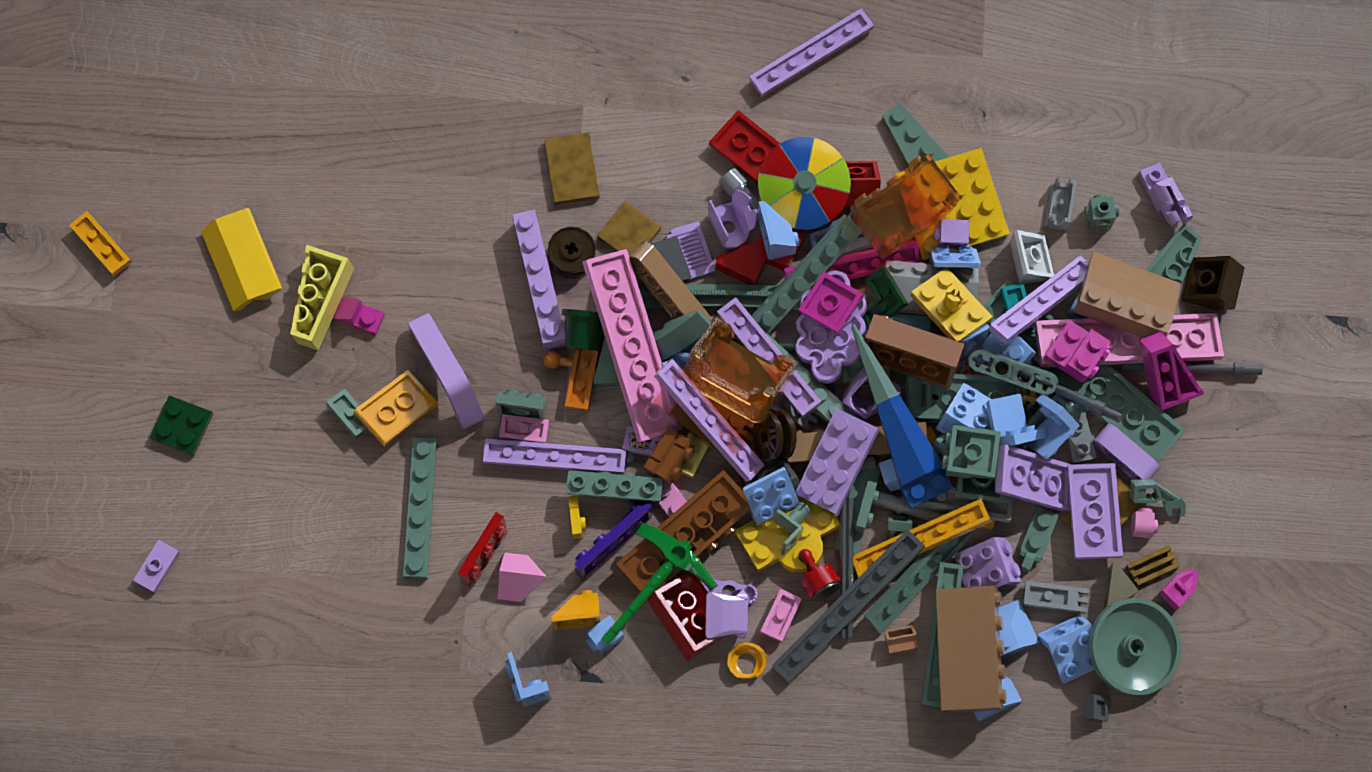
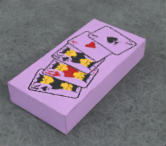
[622,426,663,457]

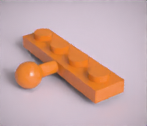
[543,343,601,412]

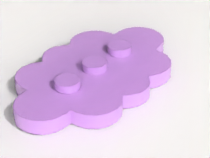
[795,271,867,384]

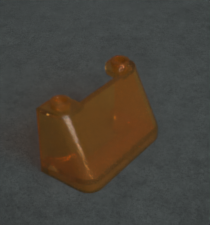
[683,317,798,423]

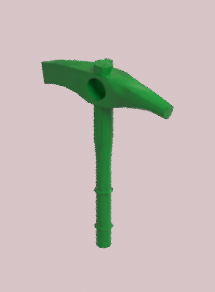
[601,523,718,645]

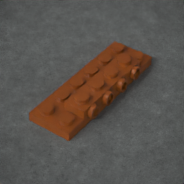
[616,470,751,600]

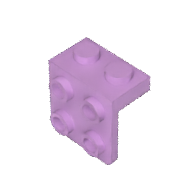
[954,537,1021,588]

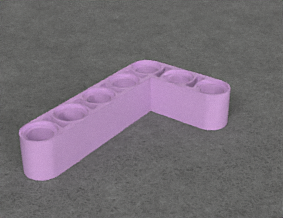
[408,313,485,430]

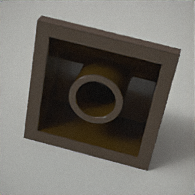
[1181,256,1245,310]

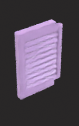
[665,221,716,281]

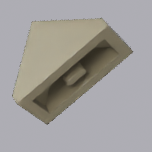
[1104,563,1138,609]

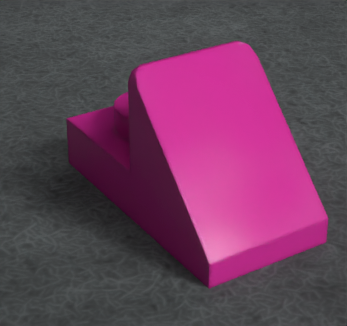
[333,298,385,336]

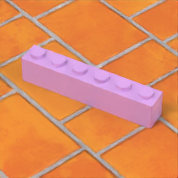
[513,210,566,352]

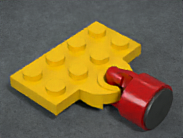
[735,495,841,602]

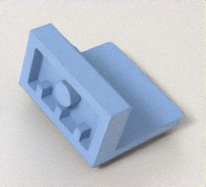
[929,245,981,268]
[936,383,992,434]
[986,394,1047,446]
[1025,394,1080,459]
[742,467,799,525]
[1038,614,1095,684]
[504,652,551,707]

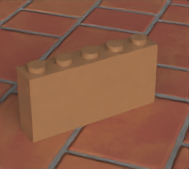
[936,586,1007,713]

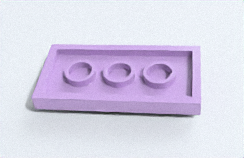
[795,408,880,515]
[995,445,1071,512]
[1067,463,1123,560]

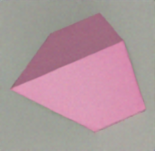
[497,552,547,603]

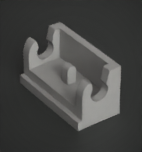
[1044,178,1077,231]

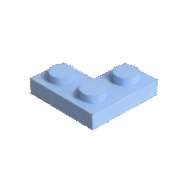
[974,333,1036,370]

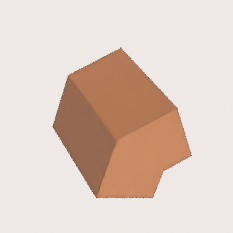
[884,625,919,656]

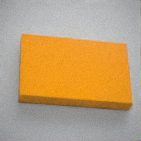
[354,370,438,447]

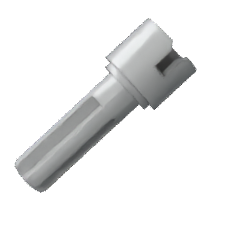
[719,168,759,223]

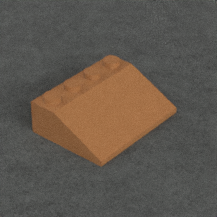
[1073,251,1180,338]

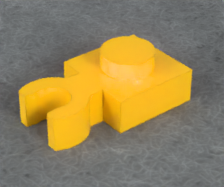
[568,495,586,540]

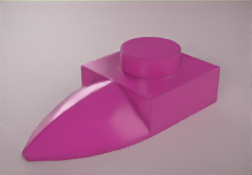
[1158,570,1198,611]

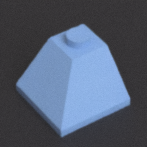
[757,201,799,260]
[998,599,1039,659]

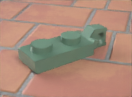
[1019,506,1059,573]

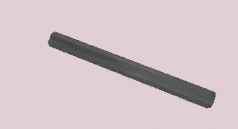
[839,497,854,639]

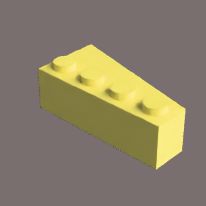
[290,245,354,350]

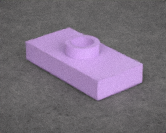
[133,540,180,593]

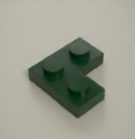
[862,266,909,329]

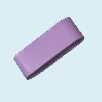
[1093,424,1160,480]

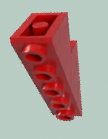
[715,229,807,285]

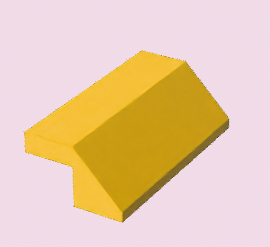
[201,208,282,311]

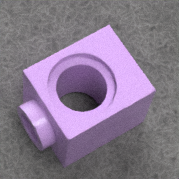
[934,219,969,247]

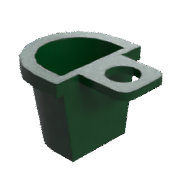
[561,309,604,352]

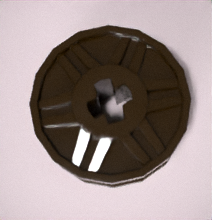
[547,226,596,279]
[753,411,797,461]

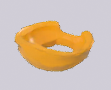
[727,642,767,679]

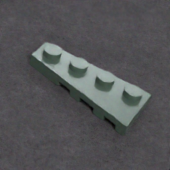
[882,102,949,169]
[1146,223,1202,285]

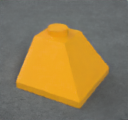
[551,590,601,631]

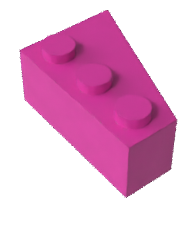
[1140,332,1204,410]

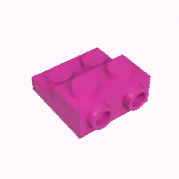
[1044,320,1111,384]

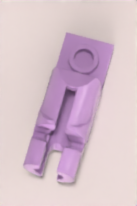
[1138,163,1193,228]

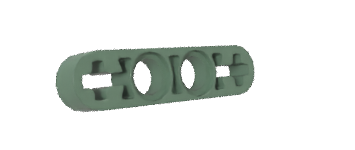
[968,349,1058,395]

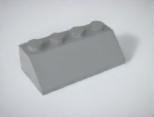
[885,260,979,315]

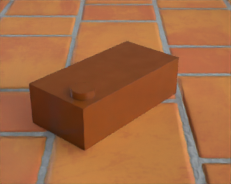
[865,314,964,389]

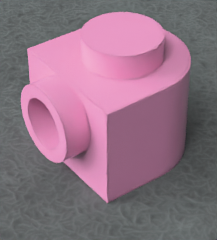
[1130,508,1158,538]

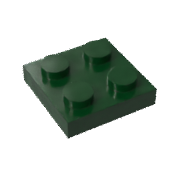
[150,395,213,456]

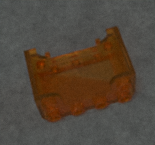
[849,154,962,259]

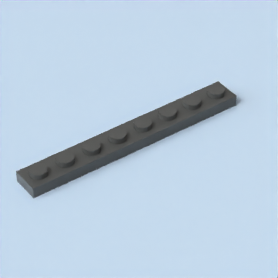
[772,529,925,683]

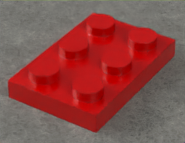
[709,110,781,184]
[458,512,508,587]

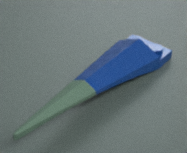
[851,324,953,509]

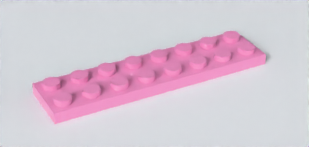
[582,249,682,442]
[1034,313,1224,368]

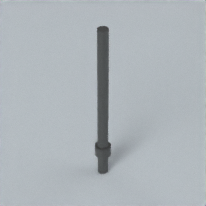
[997,361,1123,423]
[1121,363,1263,377]

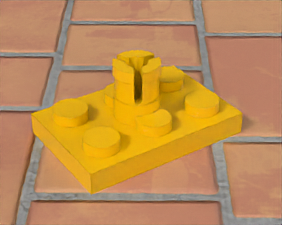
[910,267,993,343]

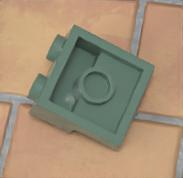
[496,389,548,419]
[942,425,1001,480]

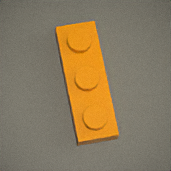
[69,211,132,276]

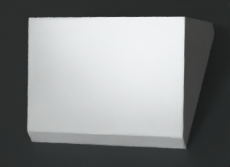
[1010,230,1054,284]

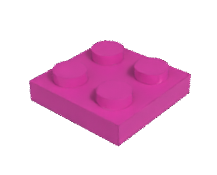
[798,271,864,335]

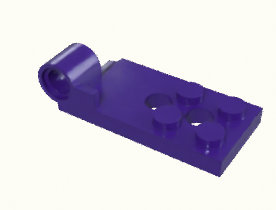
[574,500,653,580]

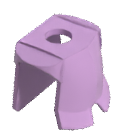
[708,190,757,250]
[843,367,901,419]
[705,588,748,639]

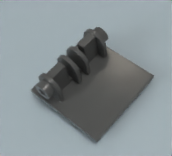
[640,236,692,291]

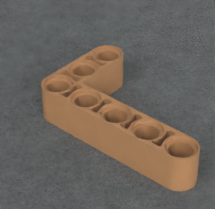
[627,242,716,340]

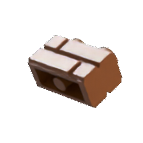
[643,428,695,486]

